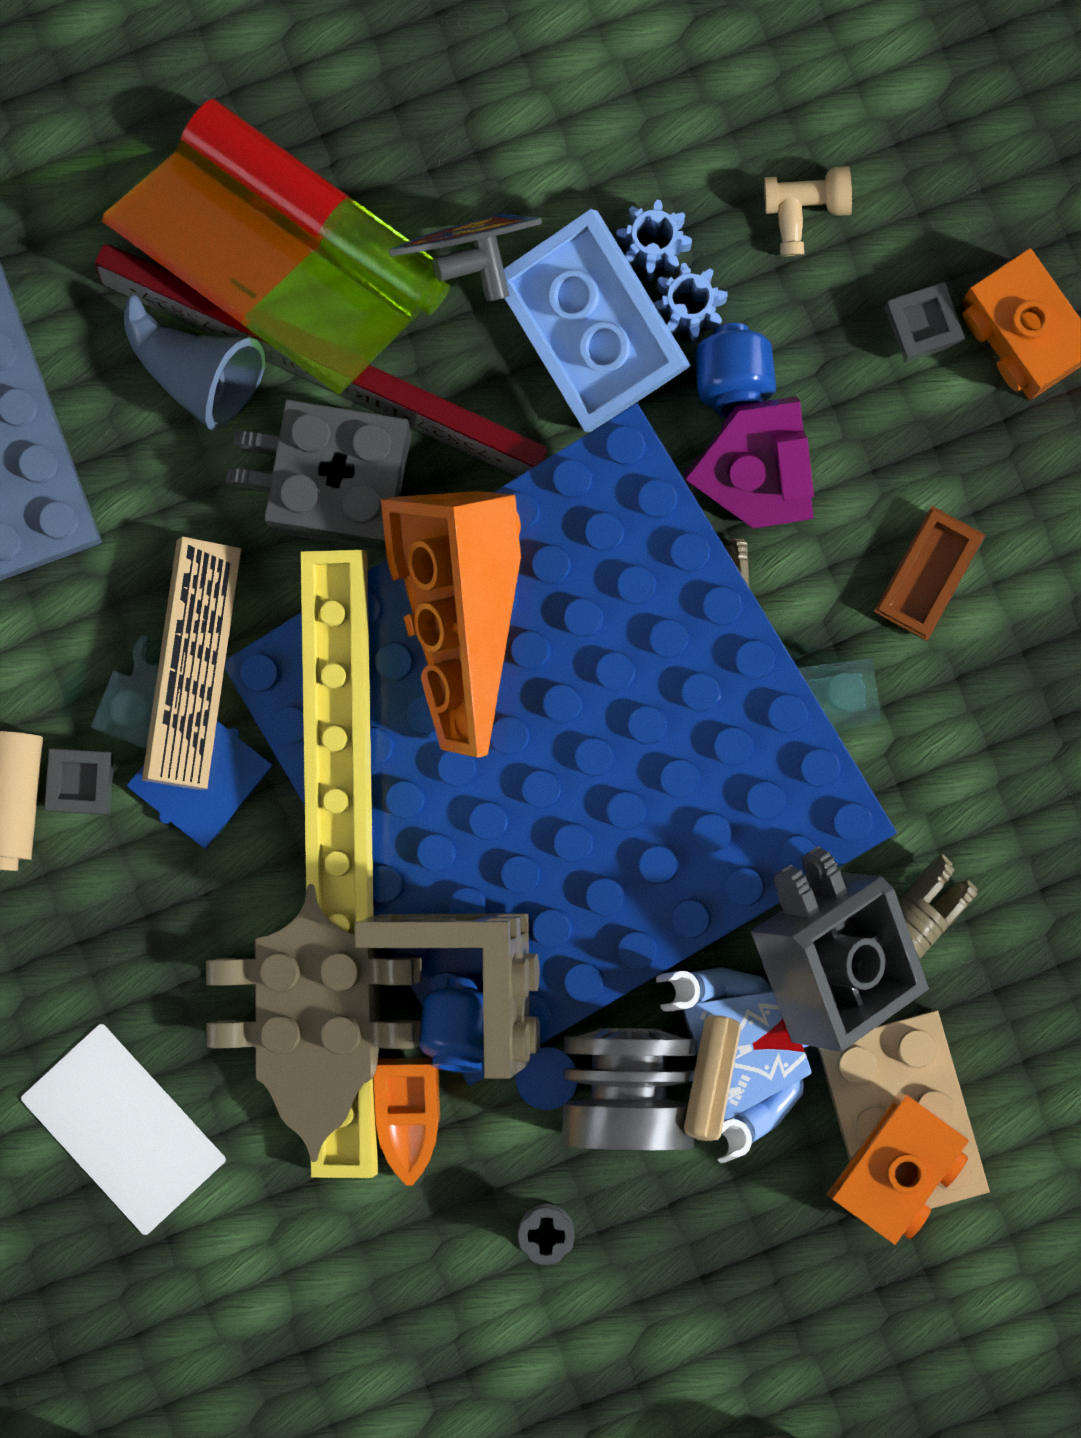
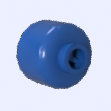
[694,323,776,418]
[419,977,484,1073]

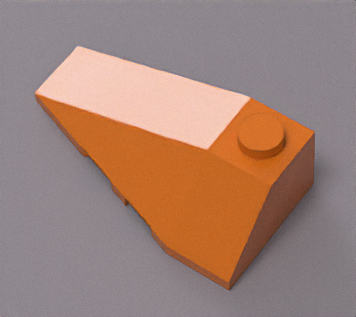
[381,491,521,758]

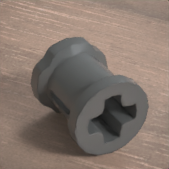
[518,1203,575,1265]

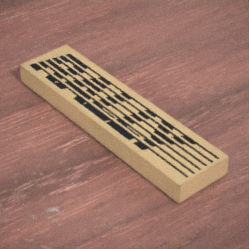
[142,536,241,790]

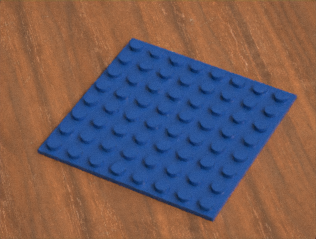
[224,403,898,1086]

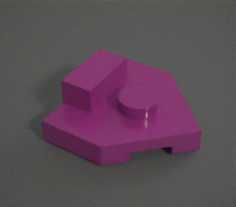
[683,396,814,529]

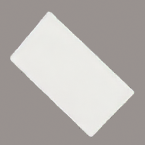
[21,1024,226,1235]

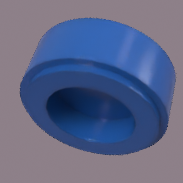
[516,1047,577,1110]

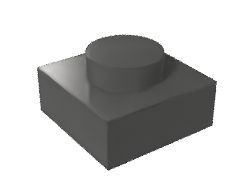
[884,282,965,363]
[45,749,114,815]

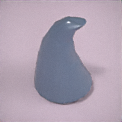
[123,295,266,431]

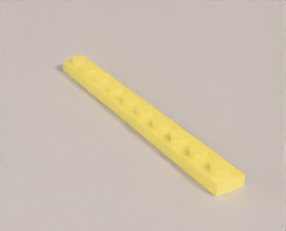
[301,550,378,1178]

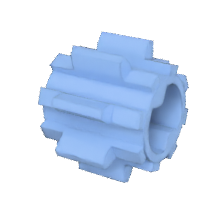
[616,199,692,281]
[654,263,728,343]

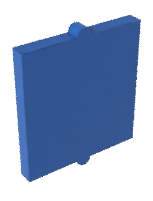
[126,721,273,849]

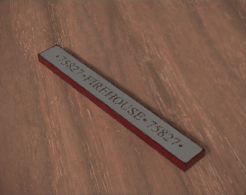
[94,244,548,477]

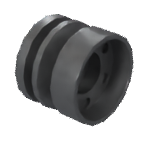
[562,1028,696,1150]

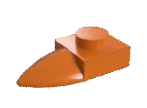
[374,1058,440,1186]

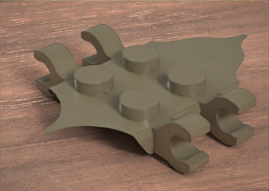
[206,884,422,1162]

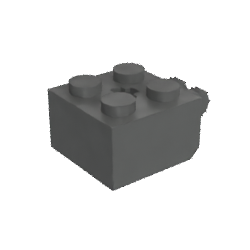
[225,400,411,551]
[751,846,929,1052]

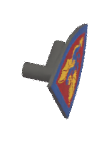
[388,214,542,301]

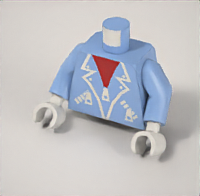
[656,967,812,1163]

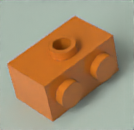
[961,248,1081,401]
[826,1092,969,1245]

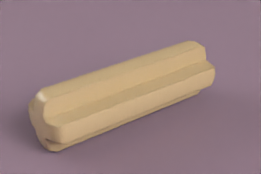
[684,1015,741,1141]

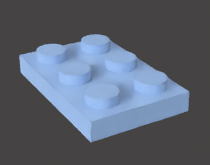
[504,209,691,432]

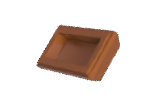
[873,506,985,641]

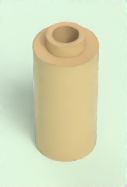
[0,731,43,871]

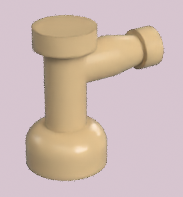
[764,166,852,257]

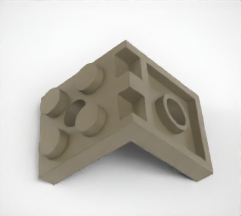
[355,913,540,1079]

